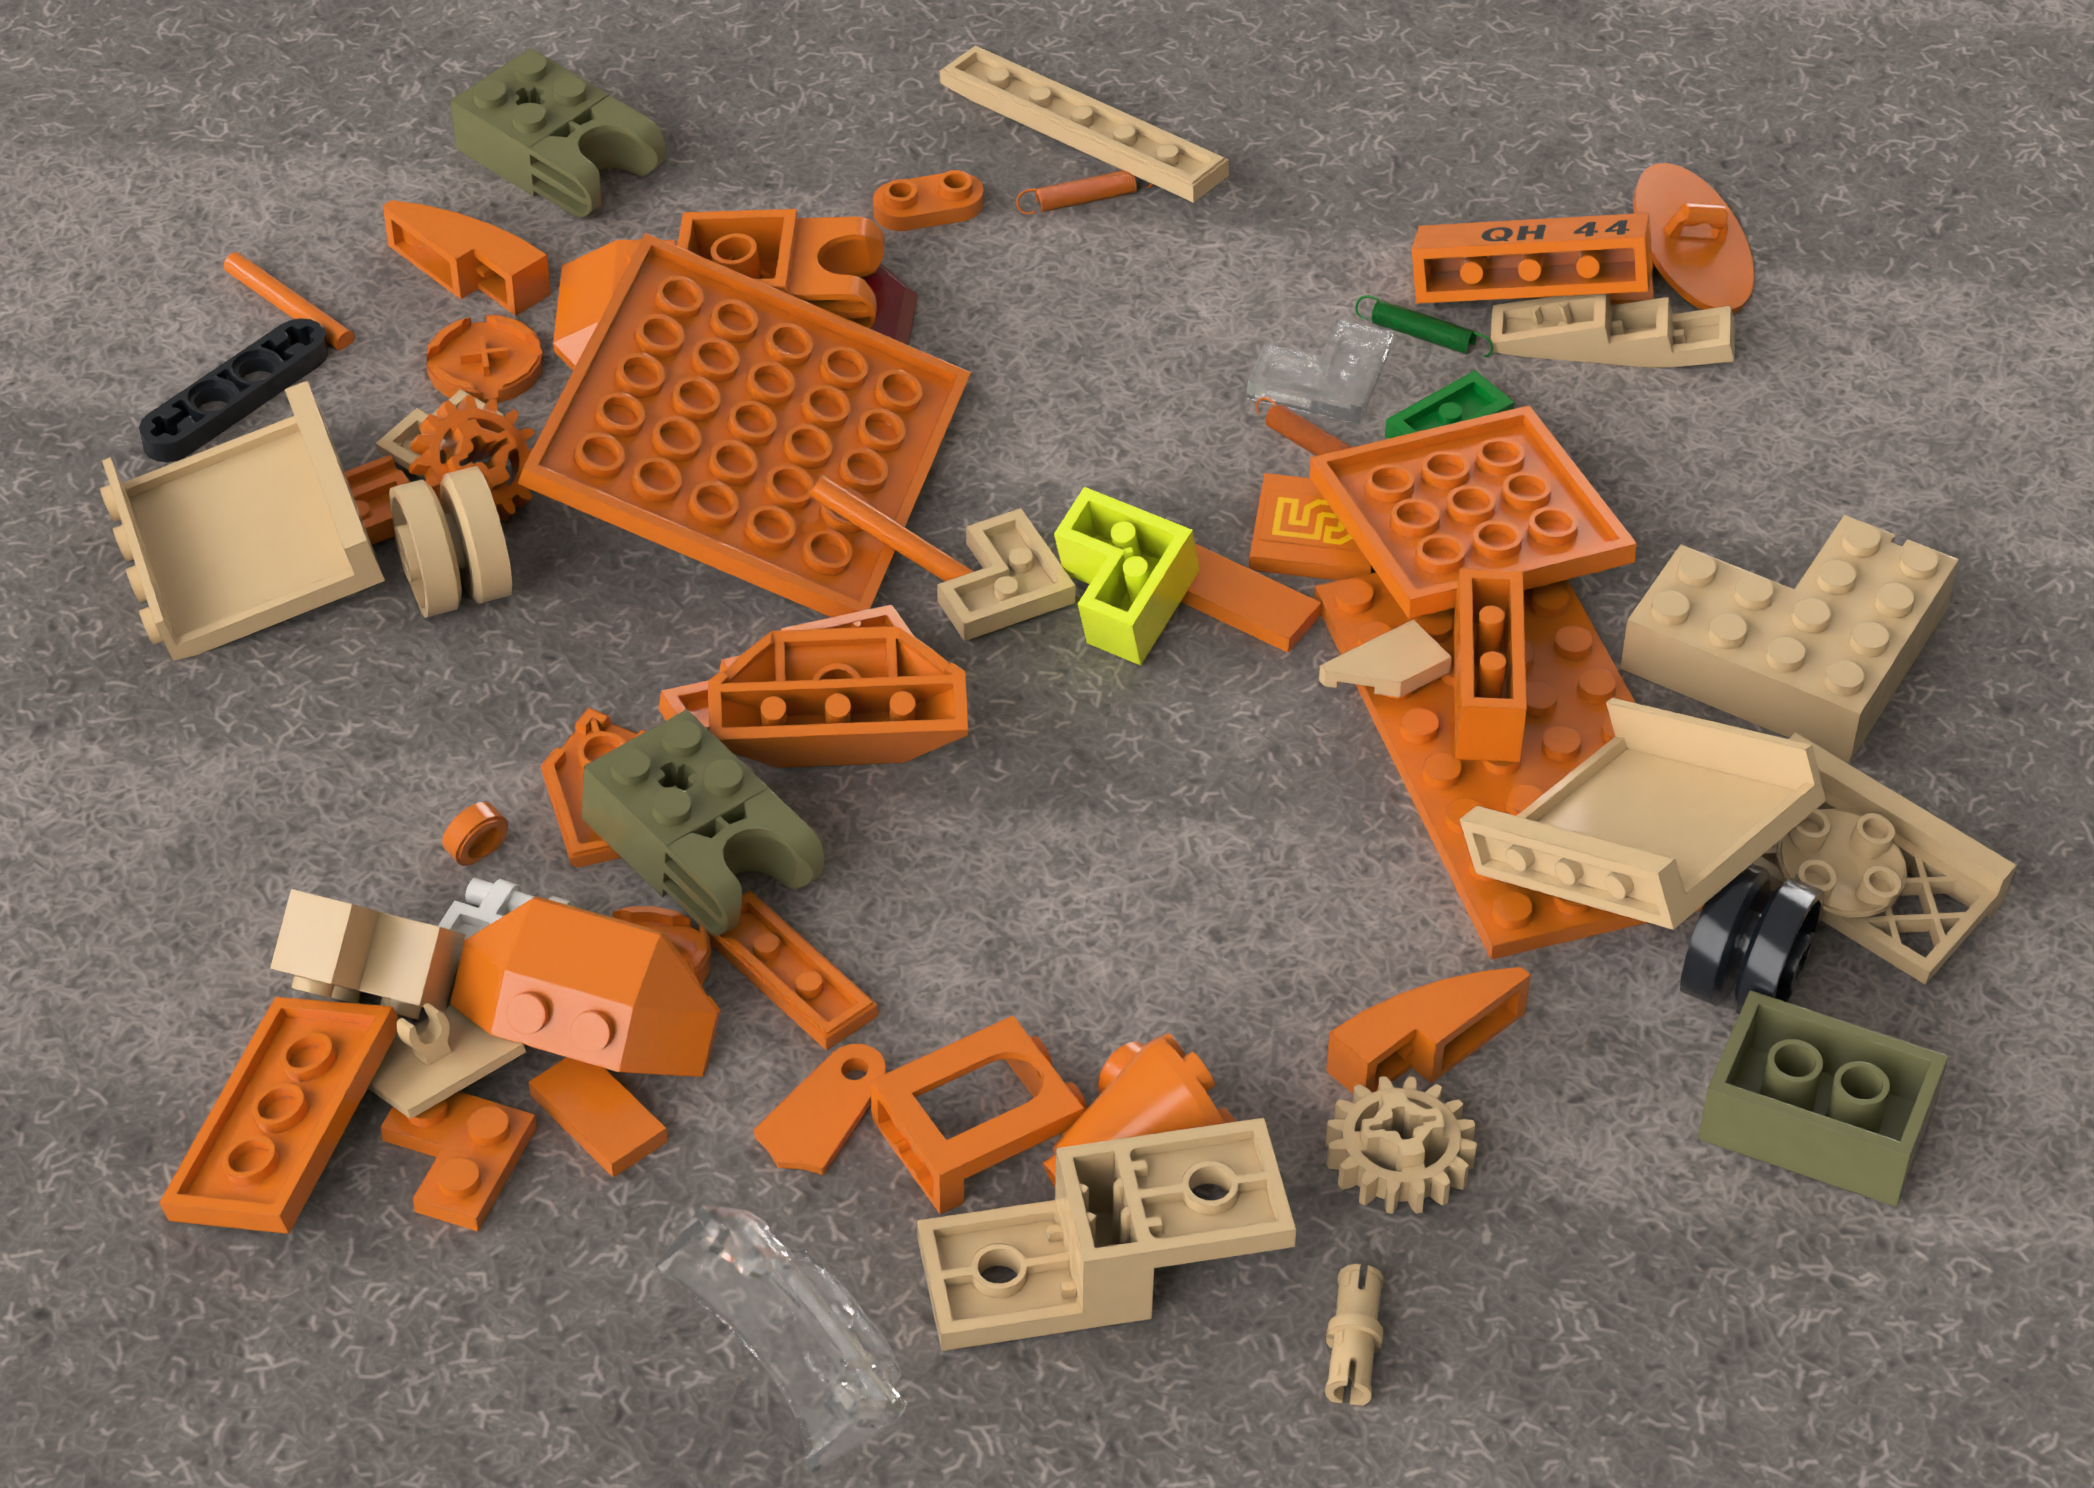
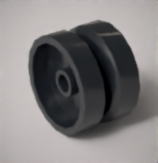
[1680,863,1825,1014]

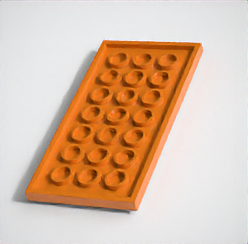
[1314,573,1704,960]

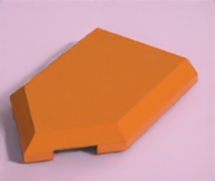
[541,707,646,868]

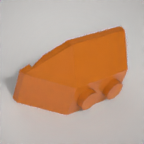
[553,239,678,371]
[708,626,968,768]
[450,896,721,1077]

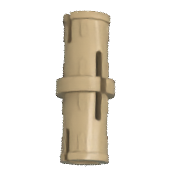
[1325,1264,1384,1406]

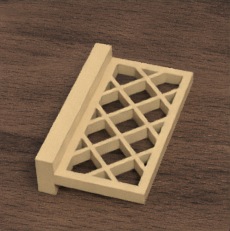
[1753,732,2017,985]

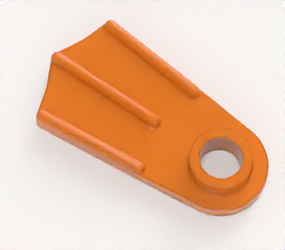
[754,1044,887,1175]

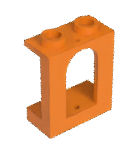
[870,1015,1087,1214]

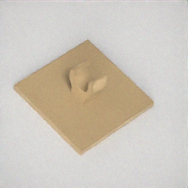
[368,1003,526,1119]

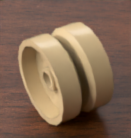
[389,466,513,618]

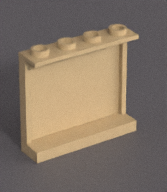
[100,381,385,661]
[1460,698,1826,930]

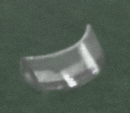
[655,1205,906,1473]

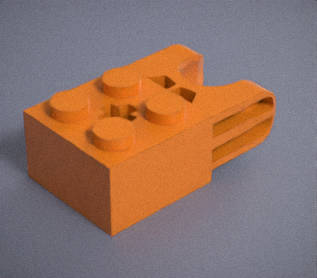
[677,209,885,329]

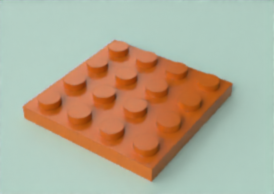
[1309,405,1637,619]

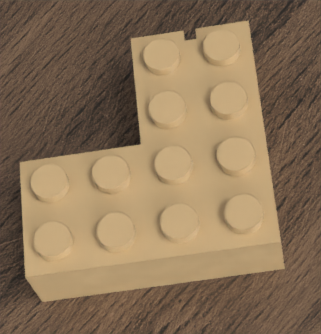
[1620,515,1959,763]

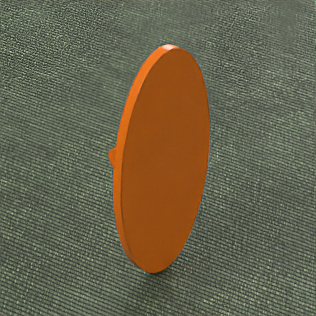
[1633,163,1755,314]

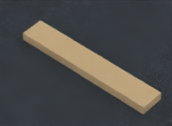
[939,45,1229,203]

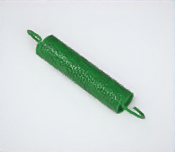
[1355,295,1493,357]

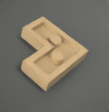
[937,508,1076,641]

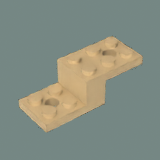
[917,1118,1296,1351]

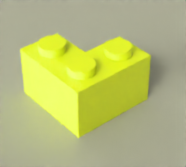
[1054,487,1200,666]

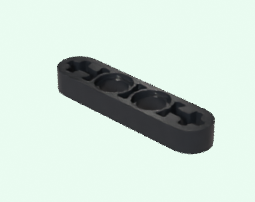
[139,318,328,463]

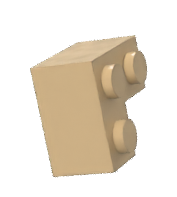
[270,889,465,1019]

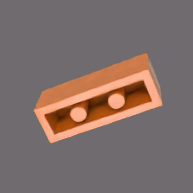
[1454,568,1527,762]

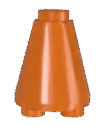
[1042,1033,1236,1187]

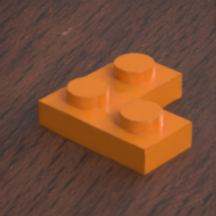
[380,1091,537,1232]

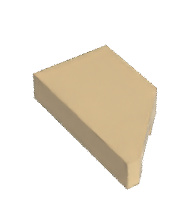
[1319,619,1452,697]

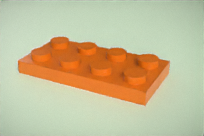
[159,997,398,1234]

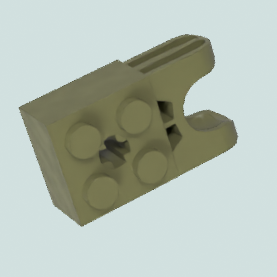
[450,48,667,218]
[581,709,824,936]

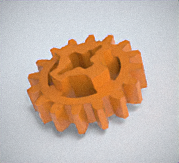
[409,395,535,522]

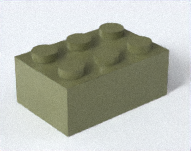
[1698,990,1948,1207]

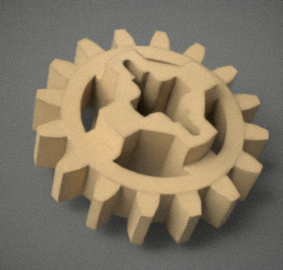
[1325,1076,1477,1214]

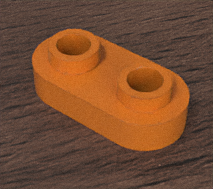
[873,170,984,231]

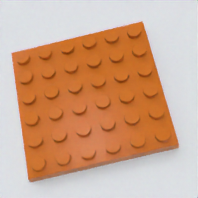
[518,233,971,617]

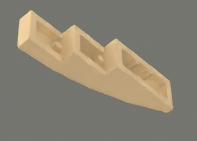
[1490,294,1735,368]

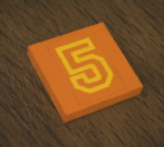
[1249,473,1372,581]

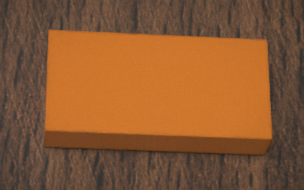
[528,1057,668,1177]

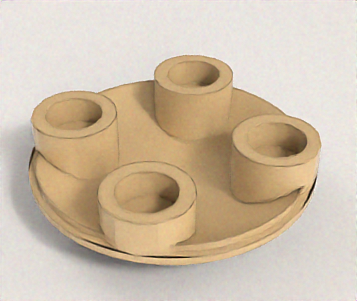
[1777,809,1907,918]

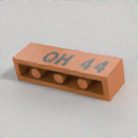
[1411,213,1653,304]

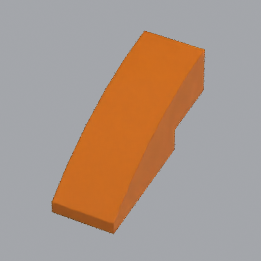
[383,200,551,316]
[1326,967,1531,1093]

